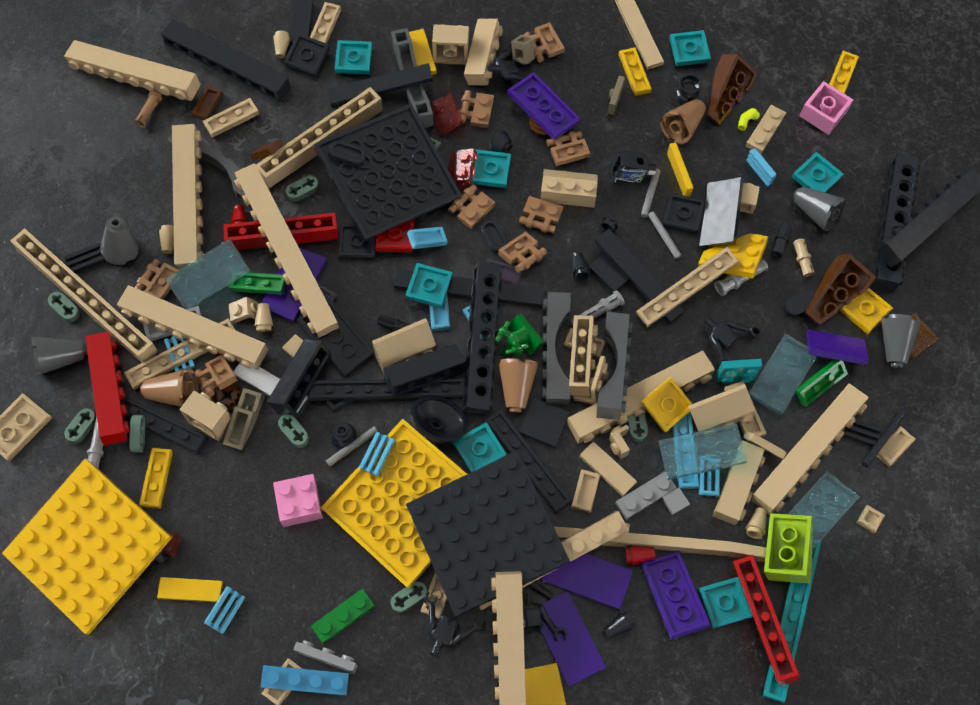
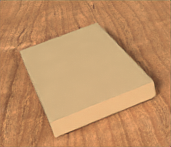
[0,393,52,462]

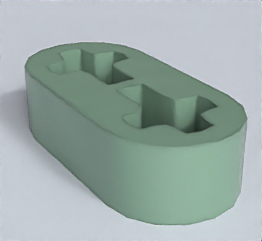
[286,176,319,202]
[48,292,80,323]
[64,408,96,444]
[628,413,648,442]
[278,414,309,448]
[130,415,145,453]
[391,582,427,613]

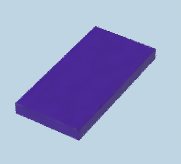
[507,72,581,141]
[262,247,327,323]
[641,551,711,640]
[542,554,633,611]
[540,591,606,687]

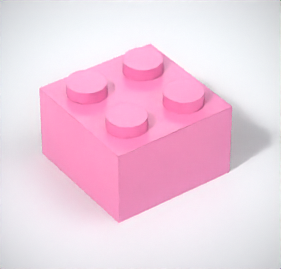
[800,81,853,135]
[273,474,323,527]

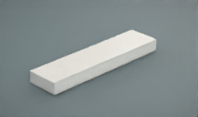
[233,362,308,413]

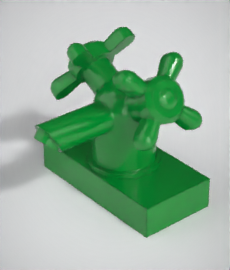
[495,314,544,357]

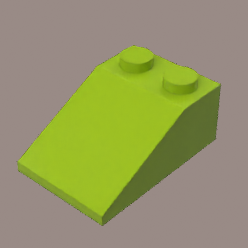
[764,513,813,584]

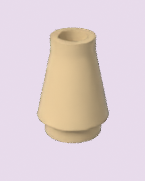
[273,31,291,58]
[159,225,174,254]
[254,303,273,332]
[745,508,767,539]

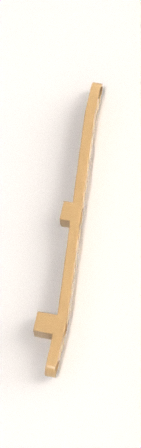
[554,523,766,562]

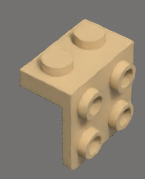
[574,356,609,405]

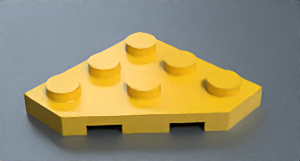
[698,233,768,279]

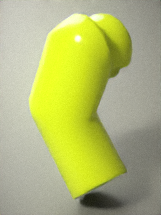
[738,108,760,131]

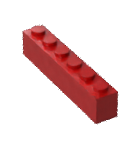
[223,213,339,251]
[85,331,130,446]
[733,555,800,687]

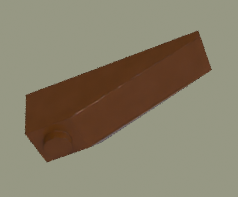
[707,54,757,124]
[805,254,876,325]

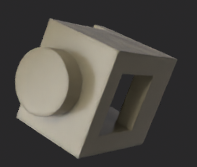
[511,35,536,64]

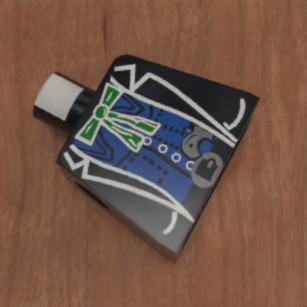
[611,150,656,183]

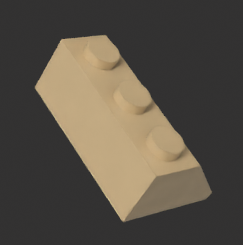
[541,169,598,208]
[372,318,436,374]
[688,384,756,437]

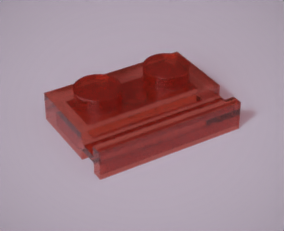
[430,92,464,135]
[448,148,477,185]

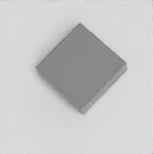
[662,488,690,516]

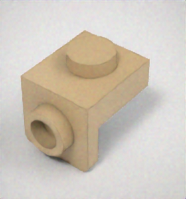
[229,297,259,323]
[609,425,630,459]

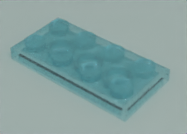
[165,239,251,309]
[749,334,817,415]
[658,423,747,480]
[788,471,860,551]

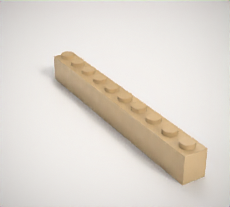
[234,163,339,338]
[10,228,158,363]

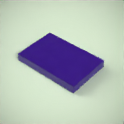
[806,330,869,365]

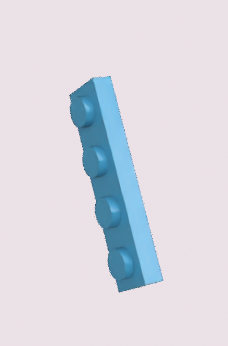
[260,665,349,695]

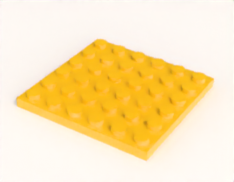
[321,419,467,589]
[2,459,173,635]

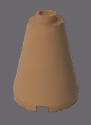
[660,99,706,144]
[499,359,537,413]
[140,369,199,407]

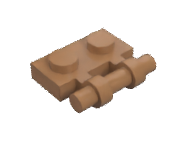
[524,23,565,62]
[458,90,494,128]
[546,131,590,166]
[448,185,495,229]
[519,196,563,233]
[498,231,547,273]
[134,259,181,300]
[195,355,238,397]

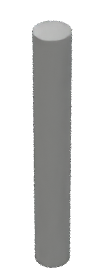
[641,169,661,218]
[648,211,682,259]
[326,427,378,467]

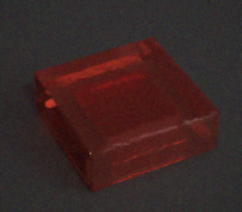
[164,531,182,557]

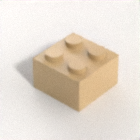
[432,24,469,65]
[179,391,231,442]

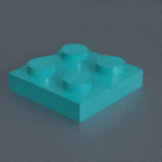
[669,30,711,66]
[335,40,372,75]
[470,149,511,188]
[792,152,844,193]
[405,263,453,308]
[715,359,762,384]
[453,422,507,473]
[698,577,753,629]

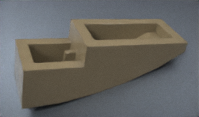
[223,388,266,450]

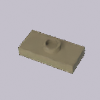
[607,75,625,115]

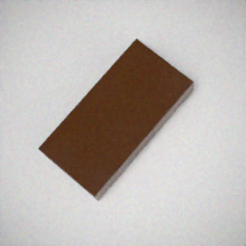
[191,86,223,120]
[250,139,284,160]

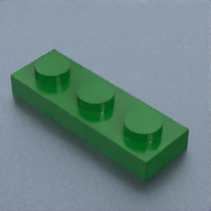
[229,271,286,295]
[795,359,848,407]
[311,589,375,644]

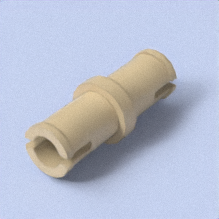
[793,239,815,277]

